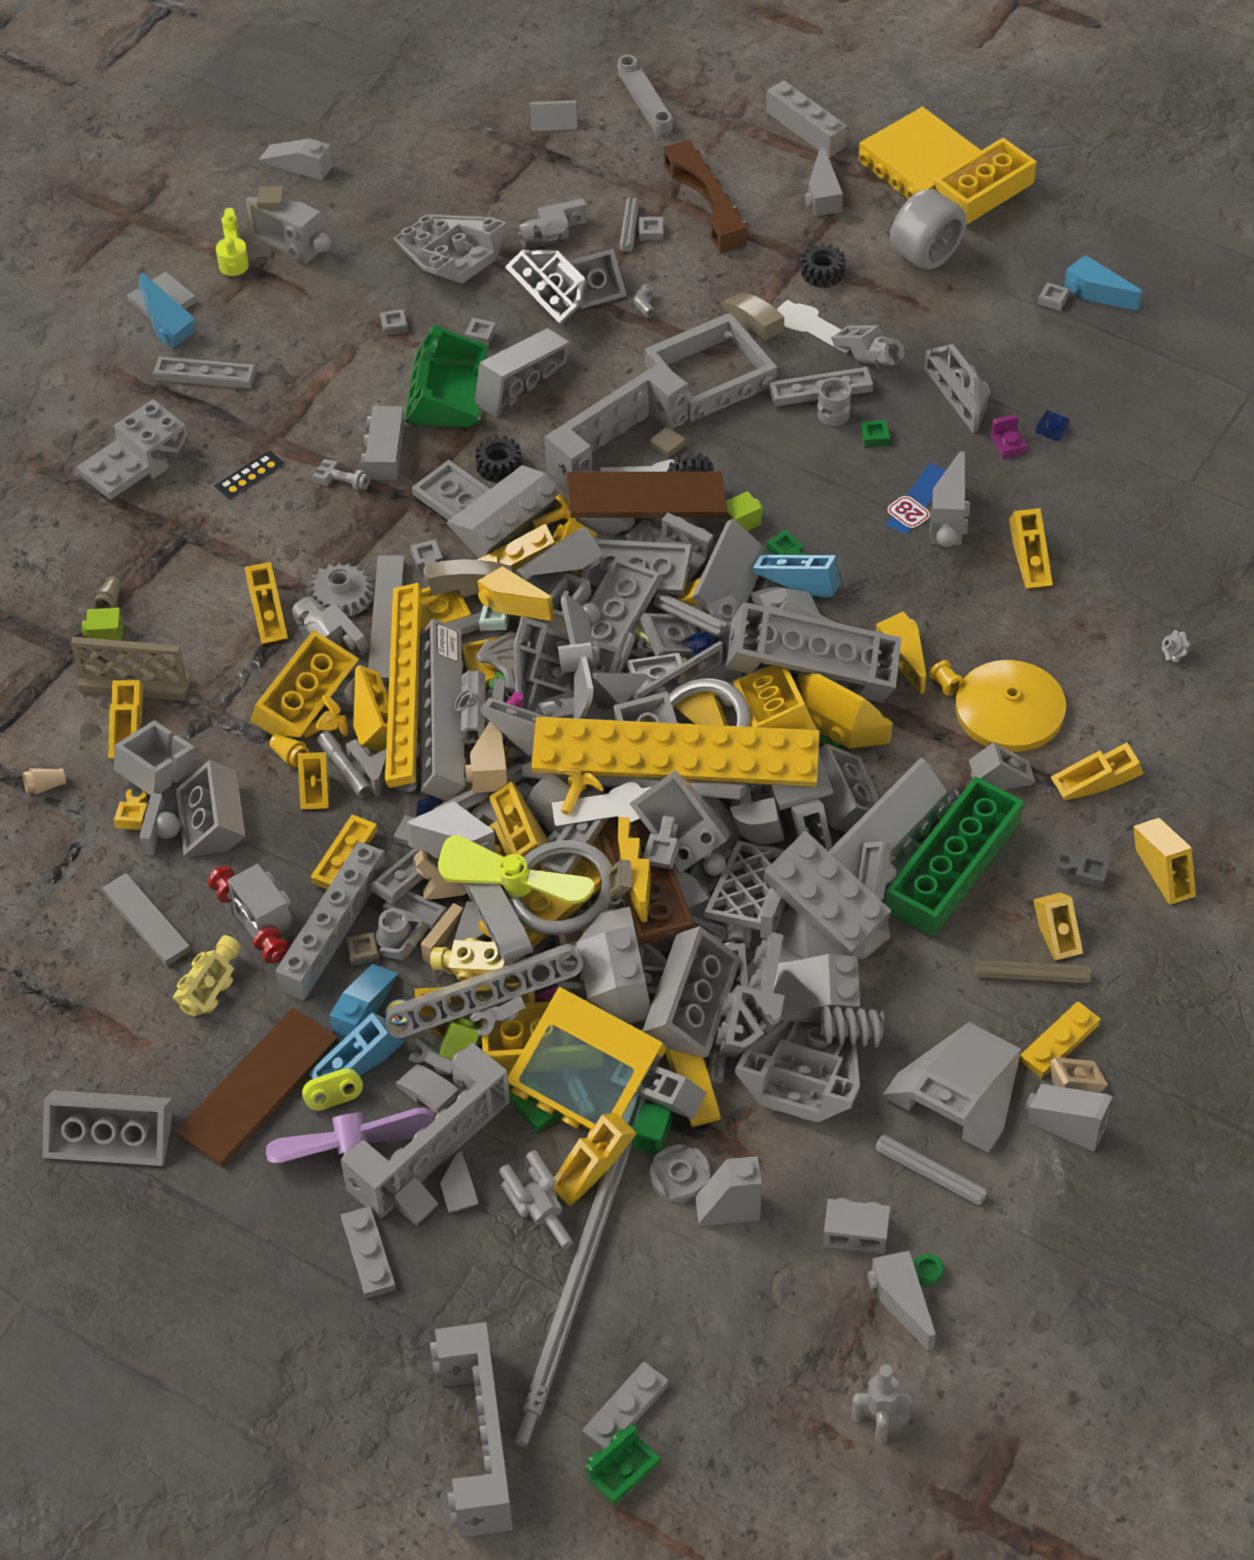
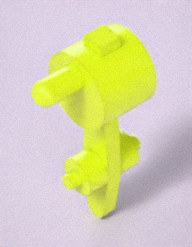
[216,208,249,276]

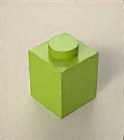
[721,491,763,532]
[82,608,123,641]
[439,1015,480,1059]

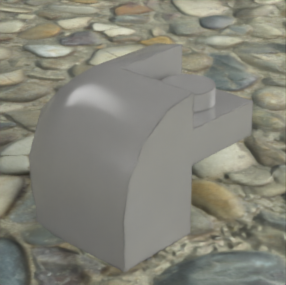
[730,783,785,845]

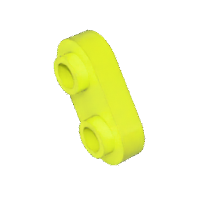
[302,1068,363,1111]

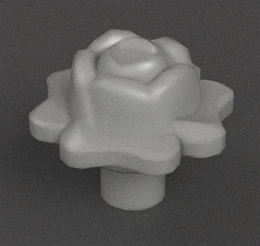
[1161,630,1191,663]

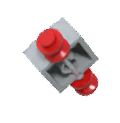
[207,864,294,964]

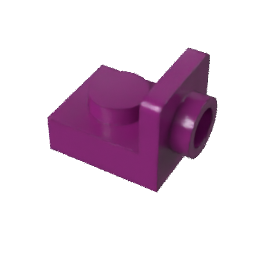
[991,414,1027,459]

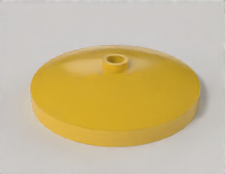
[955,660,1066,752]

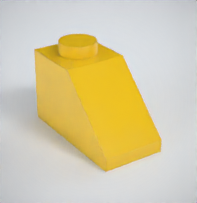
[1033,892,1083,960]

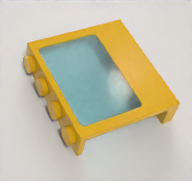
[508,987,667,1135]

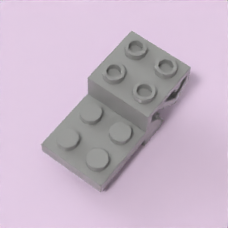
[77,399,188,500]
[715,932,785,1058]

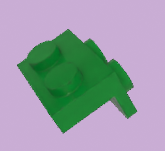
[586,1424,661,1506]

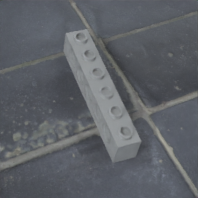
[275,841,386,1001]

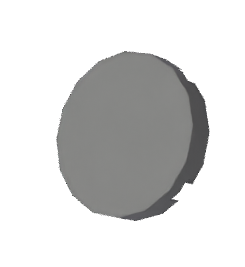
[650,1144,711,1203]

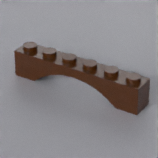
[663,140,749,254]

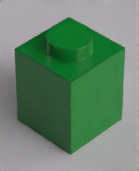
[632,1103,671,1154]

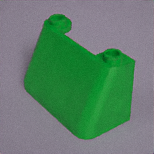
[404,324,489,428]

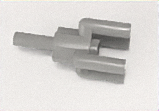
[499,1150,573,1249]
[851,1365,912,1445]

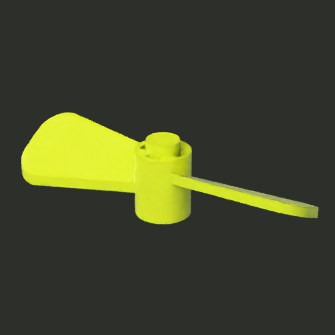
[438,835,595,904]

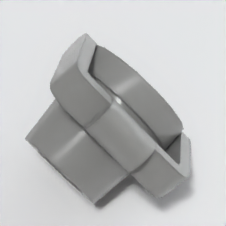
[376,908,427,960]

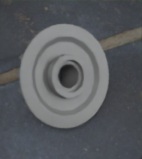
[306,562,375,617]

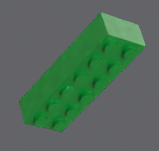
[885,776,1025,937]

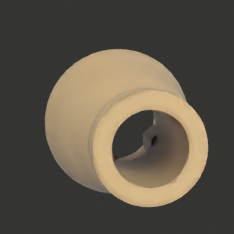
[23,768,66,795]

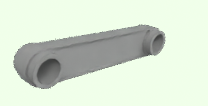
[617,55,673,137]

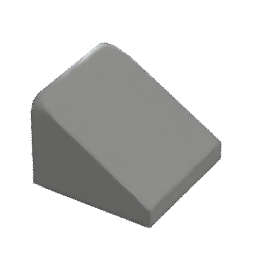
[393,1177,438,1225]

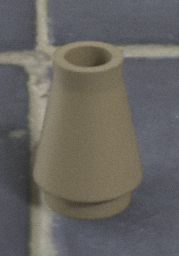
[92,576,122,609]

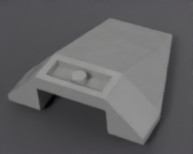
[393,215,508,284]
[883,1022,1021,1153]

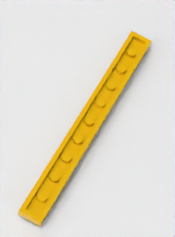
[385,583,422,788]

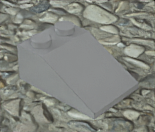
[515,527,604,576]
[773,954,860,1023]

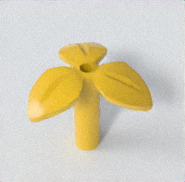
[532,494,576,529]
[303,695,348,738]
[558,767,603,815]

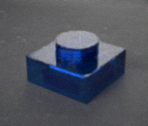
[1035,410,1070,442]

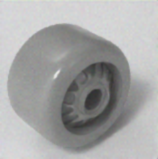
[890,189,967,270]

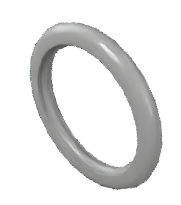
[669,679,751,727]
[507,840,613,935]

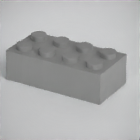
[763,831,891,956]

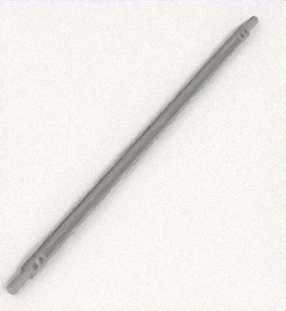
[515,1056,661,1447]

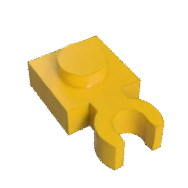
[114,789,148,830]

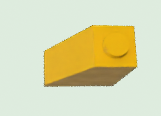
[1134,818,1196,905]

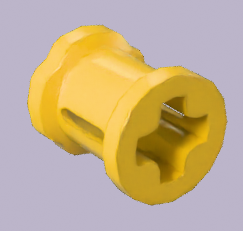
[929,660,965,696]

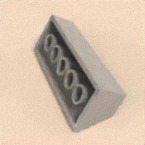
[828,758,949,879]

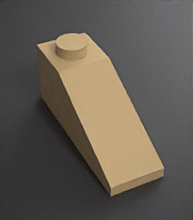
[465,722,507,793]

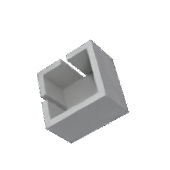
[114,720,195,795]

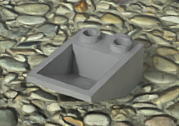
[246,197,332,264]
[930,452,970,547]
[510,573,601,634]
[629,770,731,876]

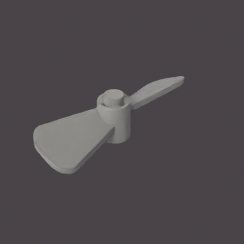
[558,596,600,719]

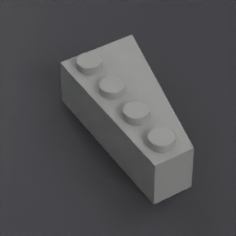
[474,328,570,418]

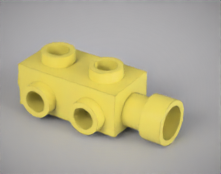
[172,935,242,1016]
[430,938,519,981]

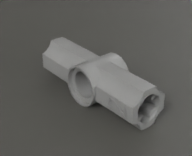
[455,670,487,744]

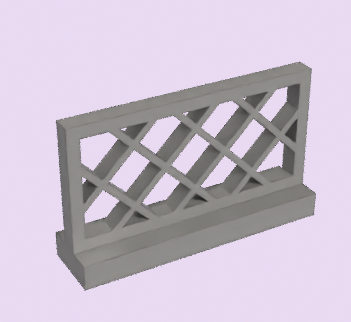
[704,840,787,939]

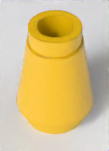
[269,734,309,767]

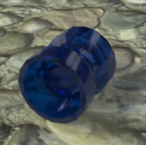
[686,631,714,658]

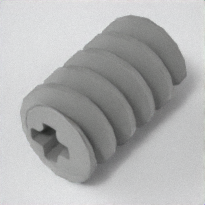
[819,1006,884,1048]

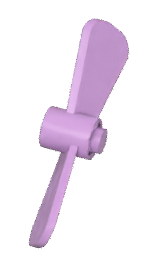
[266,1108,435,1163]

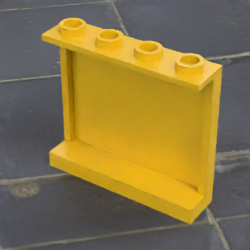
[859,107,981,200]

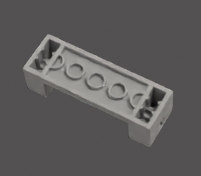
[544,362,688,489]
[725,602,902,703]
[341,1043,510,1219]
[430,1322,513,1538]

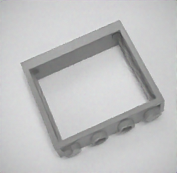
[645,313,777,422]

